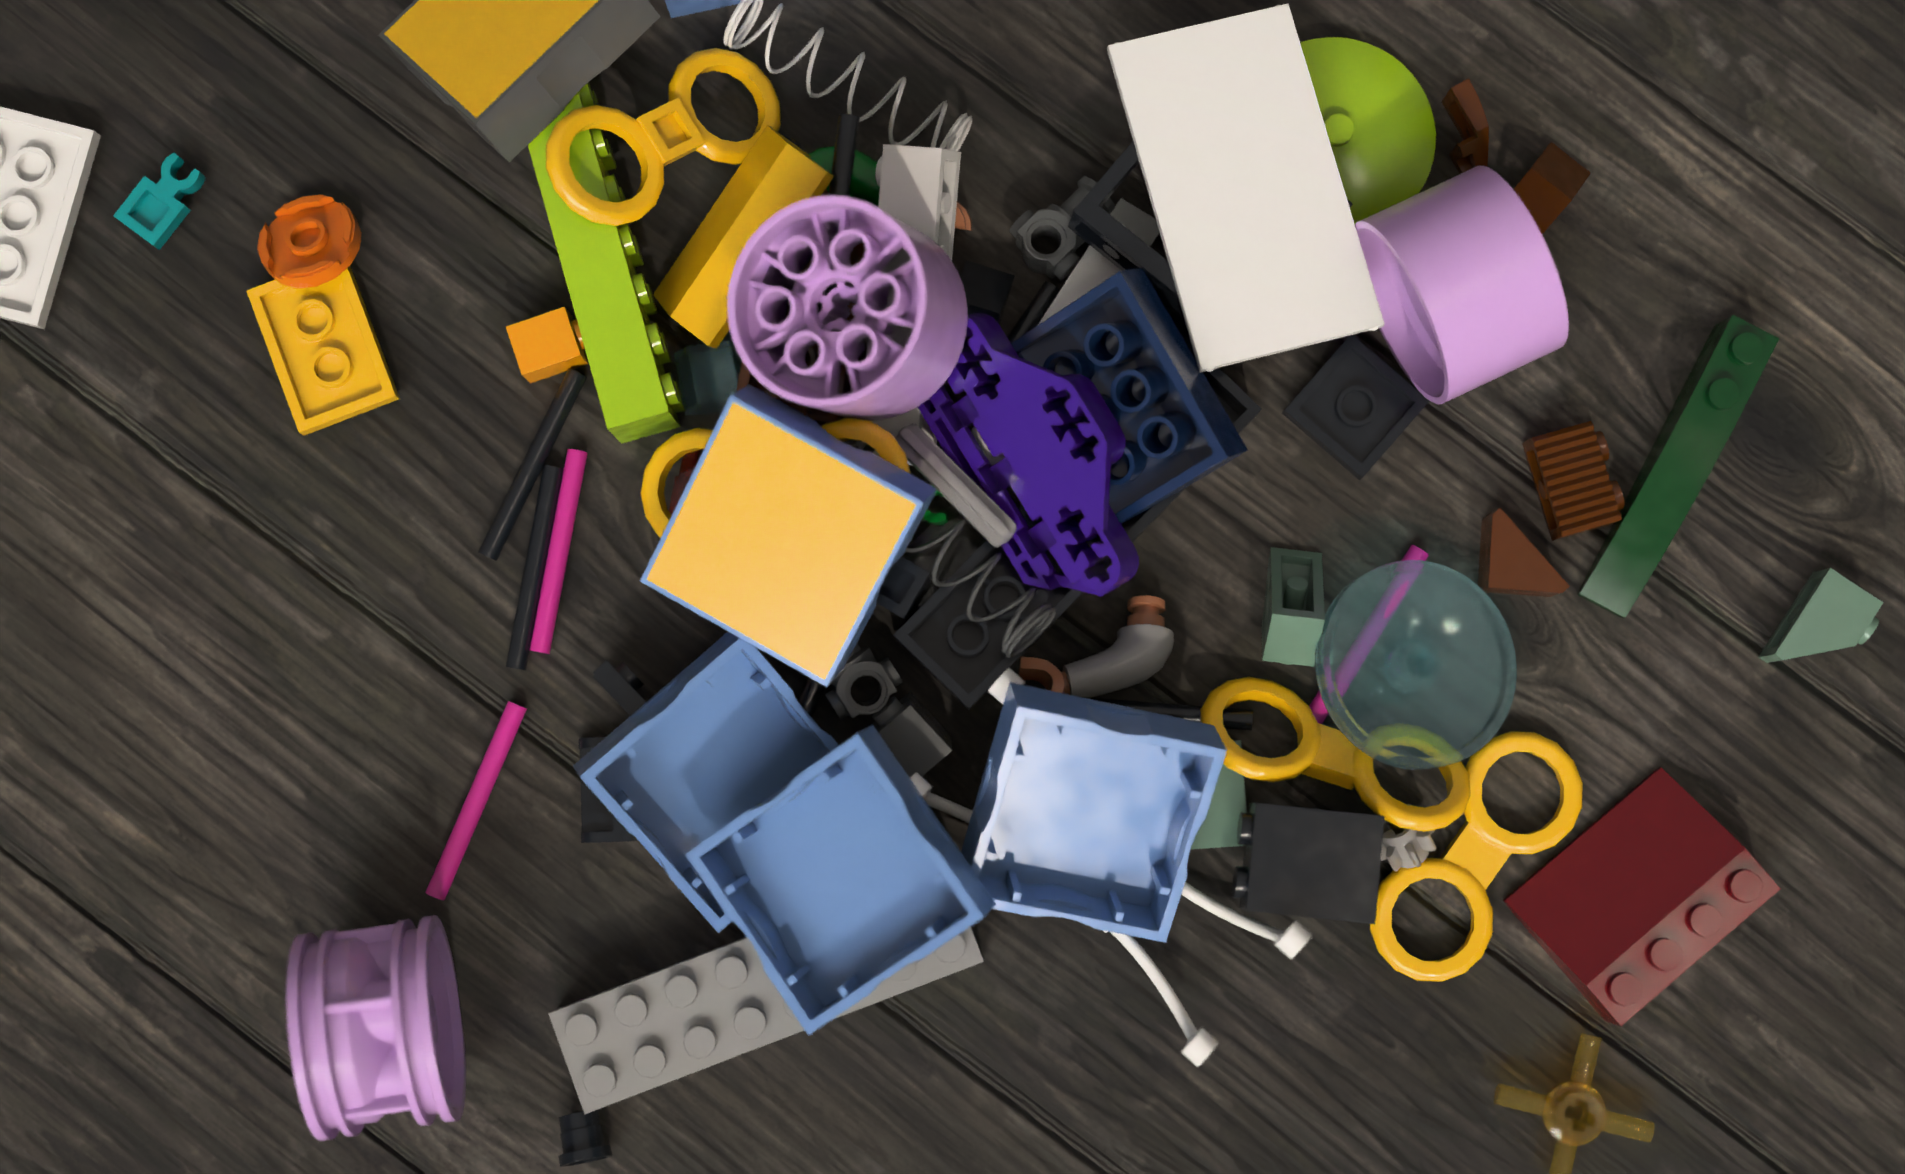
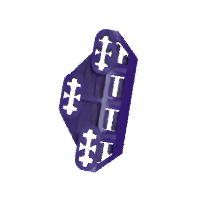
[918,313,1139,597]

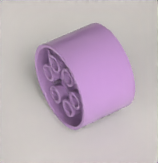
[1355,166,1569,404]
[727,195,968,421]

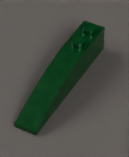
[1577,315,1779,618]

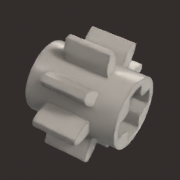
[1381,804,1436,871]

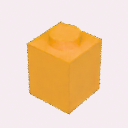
[506,307,588,383]

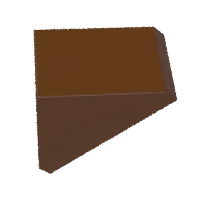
[1513,142,1591,234]
[1477,508,1570,597]

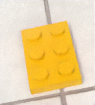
[246,266,400,436]

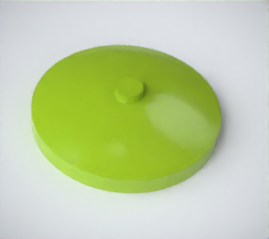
[1300,37,1436,224]

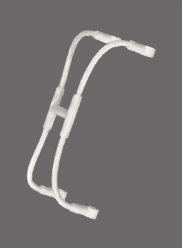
[910,668,1312,1067]

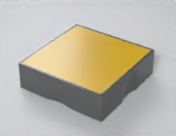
[378,0,660,162]

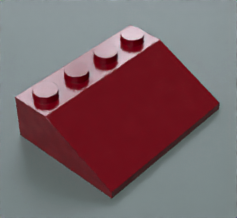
[1502,767,1781,1026]

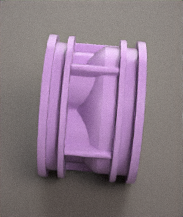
[286,915,466,1141]

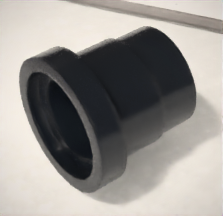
[558,1110,612,1167]

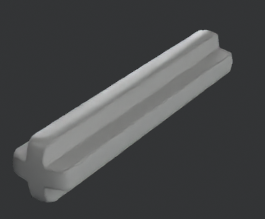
[895,423,1017,547]

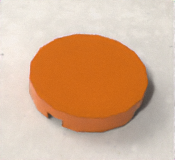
[257,194,362,289]

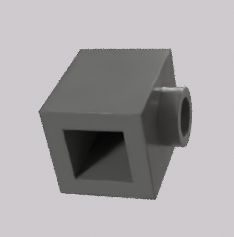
[871,691,952,778]

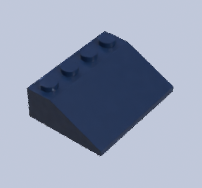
[1011,268,1248,535]

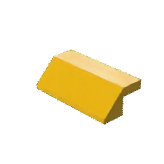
[653,125,834,349]

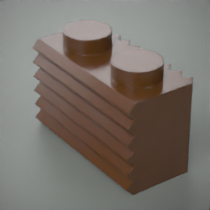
[1522,421,1625,541]

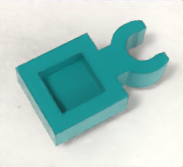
[113,153,205,250]

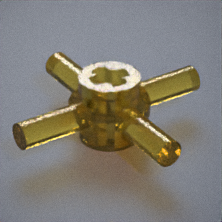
[1494,1033,1655,1174]

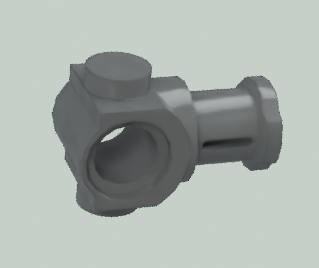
[1009,176,1115,281]
[825,642,903,721]

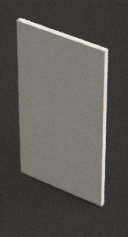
[1107,4,1385,372]

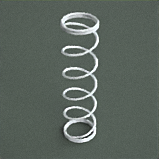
[723,0,972,151]

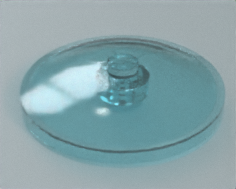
[1315,560,1517,770]

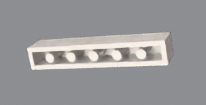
[858,144,961,465]

